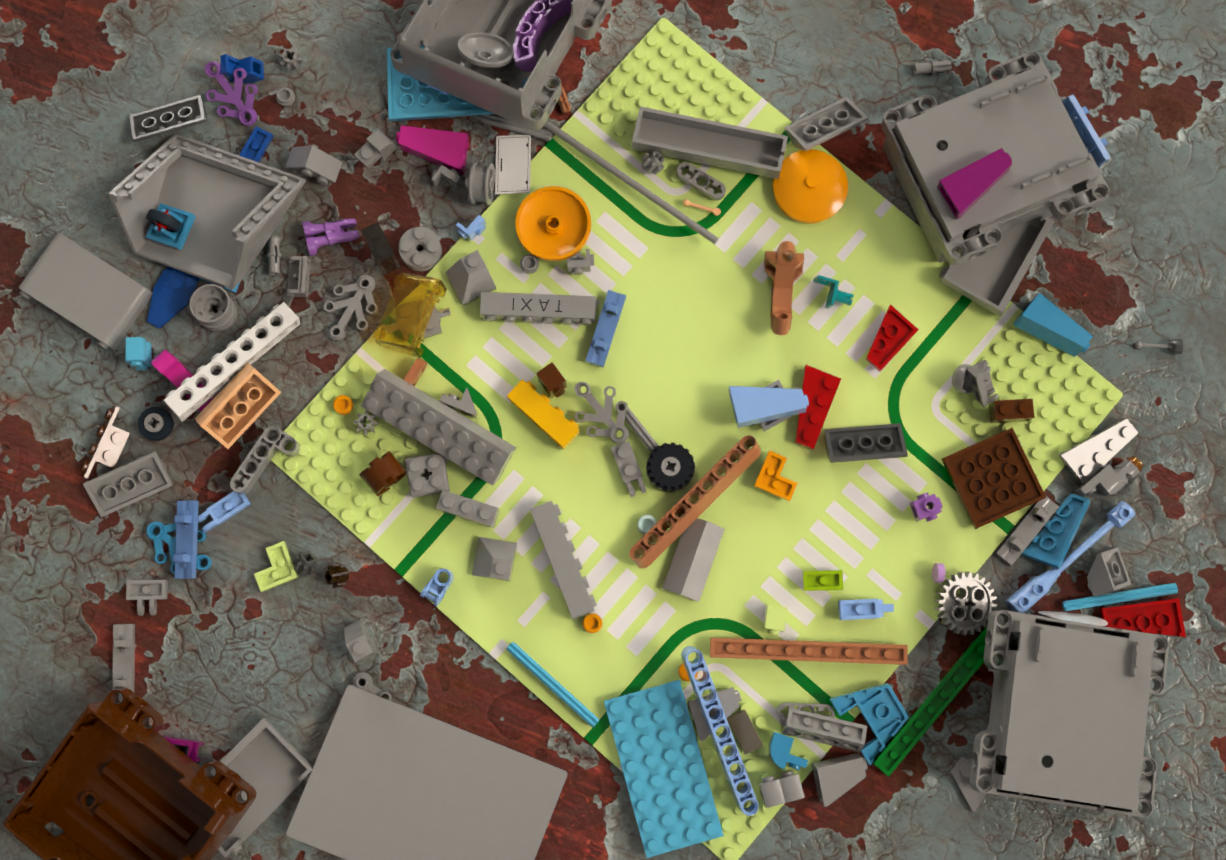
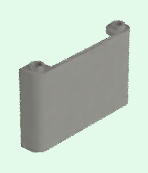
[939,217,1055,316]
[18,232,152,350]
[210,718,313,858]

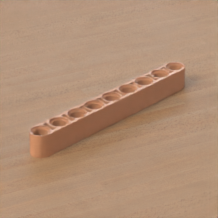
[629,435,761,569]

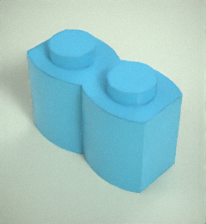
[125,337,152,371]

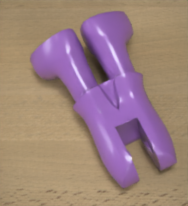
[302,218,360,256]

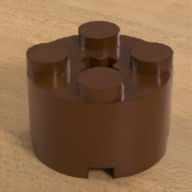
[359,451,406,496]

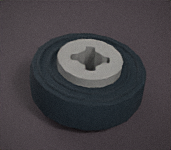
[138,407,174,441]

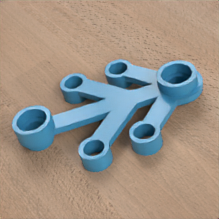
[146,521,212,574]

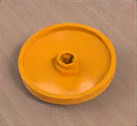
[772,149,848,224]
[515,186,591,261]

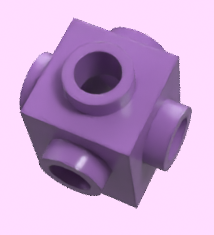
[909,492,942,522]

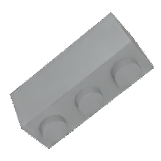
[436,490,500,528]

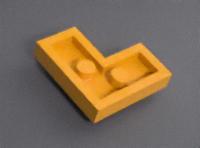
[754,450,798,502]

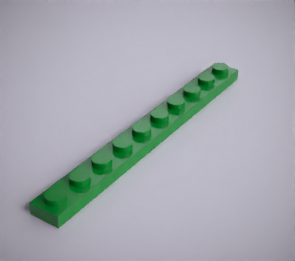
[873,627,987,777]

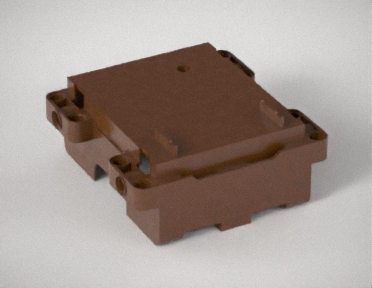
[3,688,256,860]

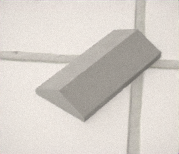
[785,97,868,151]
[83,451,173,517]
[662,518,724,602]

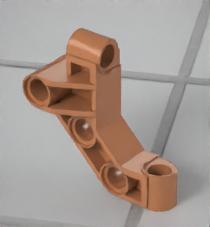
[764,241,804,335]

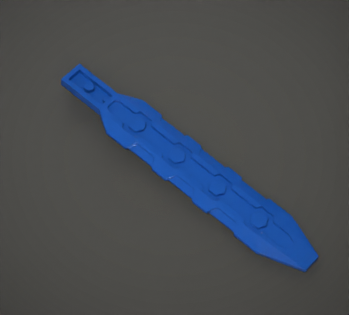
[147,126,274,329]

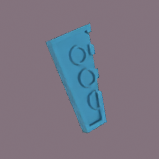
[1022,493,1090,569]

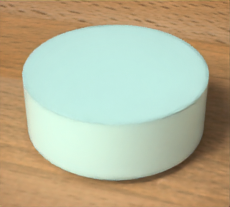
[637,515,657,534]

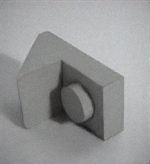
[440,388,478,419]

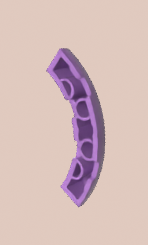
[513,0,573,72]

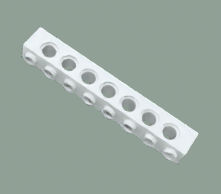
[164,302,300,422]

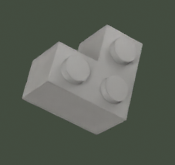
[285,146,342,185]

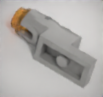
[1075,456,1143,496]

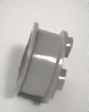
[465,162,495,205]
[399,227,442,272]

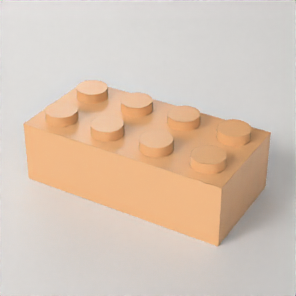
[195,362,281,449]

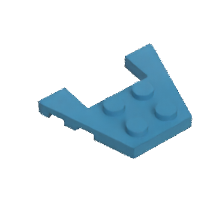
[829,683,909,765]

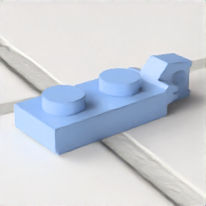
[838,599,894,620]

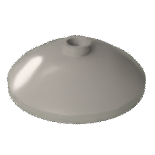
[457,32,514,69]

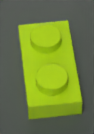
[802,570,843,591]

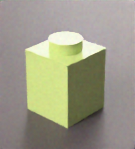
[763,605,788,635]

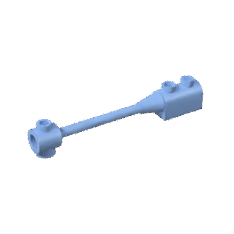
[1004,501,1135,613]

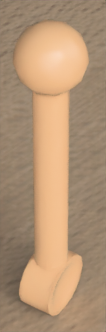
[683,199,721,216]

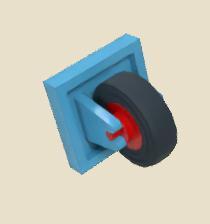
[146,203,196,250]

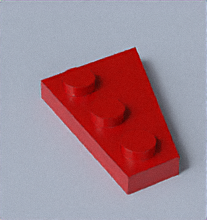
[866,304,919,372]

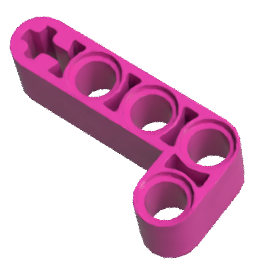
[151,349,214,411]

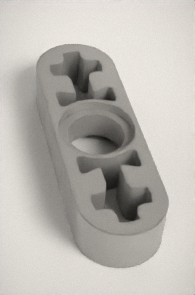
[677,162,726,201]
[776,702,835,721]

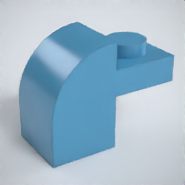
[768,732,808,770]

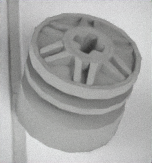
[190,284,237,332]

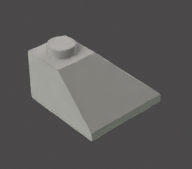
[446,250,496,305]
[472,537,517,582]
[1087,547,1131,596]

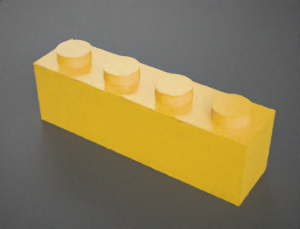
[507,379,579,450]

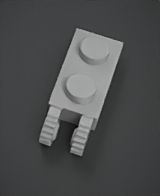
[611,441,646,497]

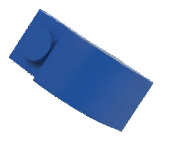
[220,54,264,84]

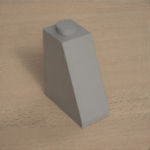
[344,619,379,663]
[687,687,742,741]
[812,753,867,807]

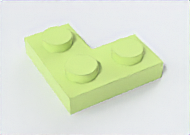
[254,541,299,592]

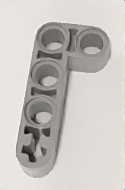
[230,426,300,495]

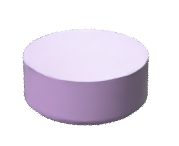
[932,563,946,583]

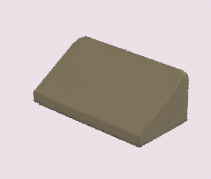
[727,710,763,754]

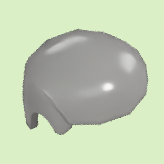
[952,364,972,394]

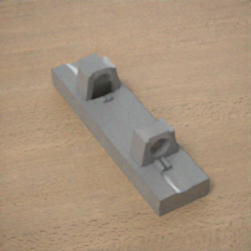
[995,496,1059,566]
[112,624,135,702]

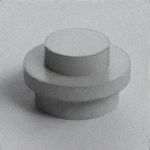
[276,88,295,106]
[520,255,539,274]

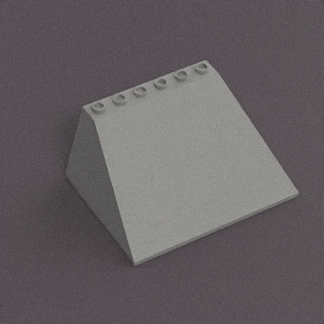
[109,133,306,290]

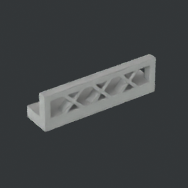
[782,708,867,752]

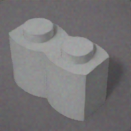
[758,771,805,808]

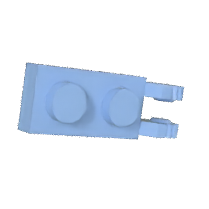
[198,491,251,533]

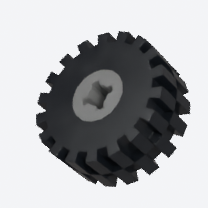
[646,442,695,493]

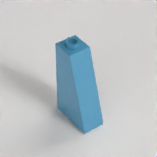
[1013,293,1093,357]

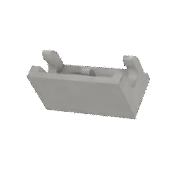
[287,256,311,298]
[966,359,998,407]

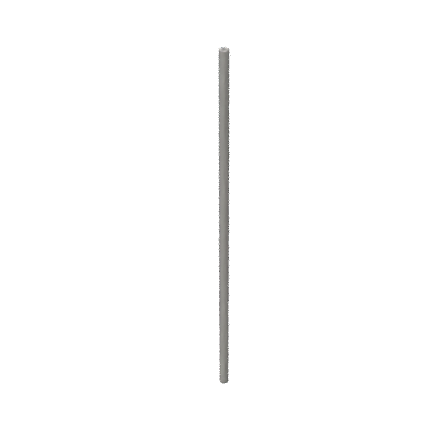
[532,117,719,244]

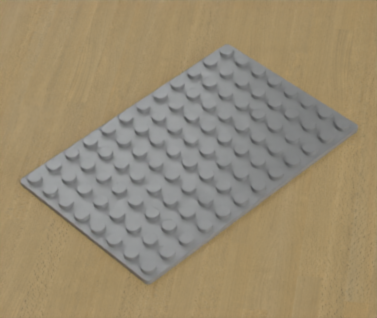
[286,685,568,860]

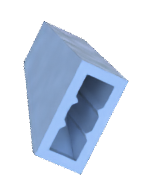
[729,386,809,428]

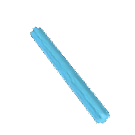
[1062,583,1178,611]
[507,642,599,727]

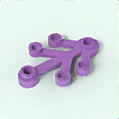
[205,61,258,126]

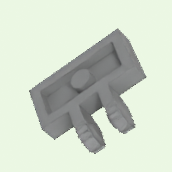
[126,580,168,616]

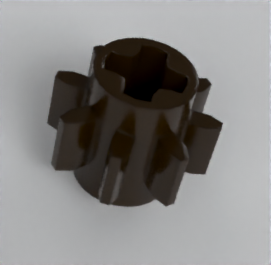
[324,563,349,588]

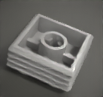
[405,453,450,498]

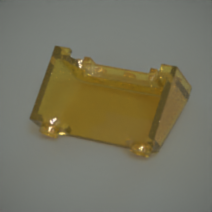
[373,272,447,358]

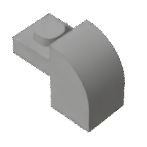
[354,131,397,169]

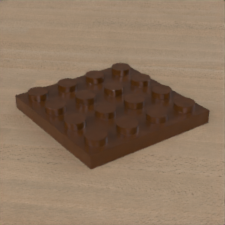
[941,427,1046,529]

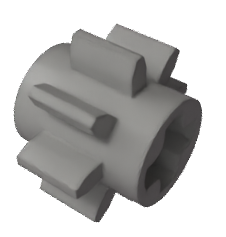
[279,46,303,71]
[641,151,664,175]
[354,411,379,436]

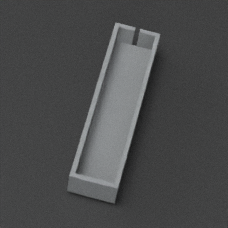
[632,106,788,179]
[361,369,517,486]

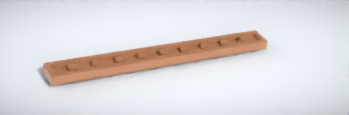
[710,638,908,665]

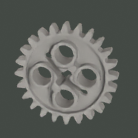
[935,571,997,635]

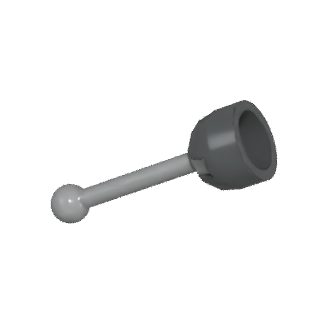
[1134,339,1183,354]

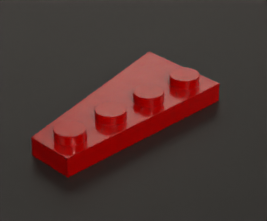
[795,365,841,450]
[1100,598,1186,637]

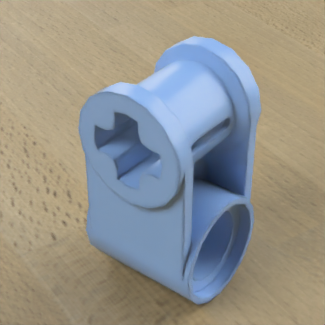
[420,569,454,607]

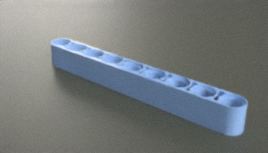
[681,646,759,816]

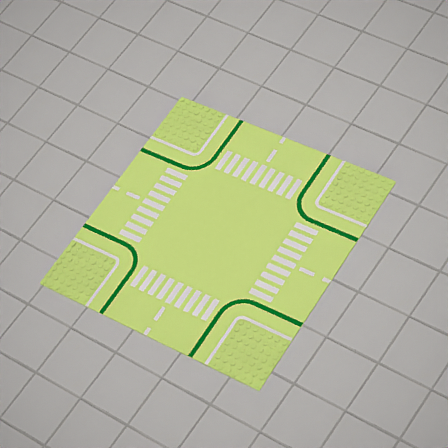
[265,18,1123,860]

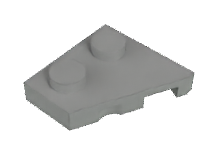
[950,757,987,812]

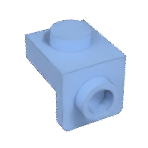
[456,215,486,241]

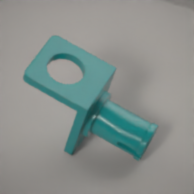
[813,275,854,309]

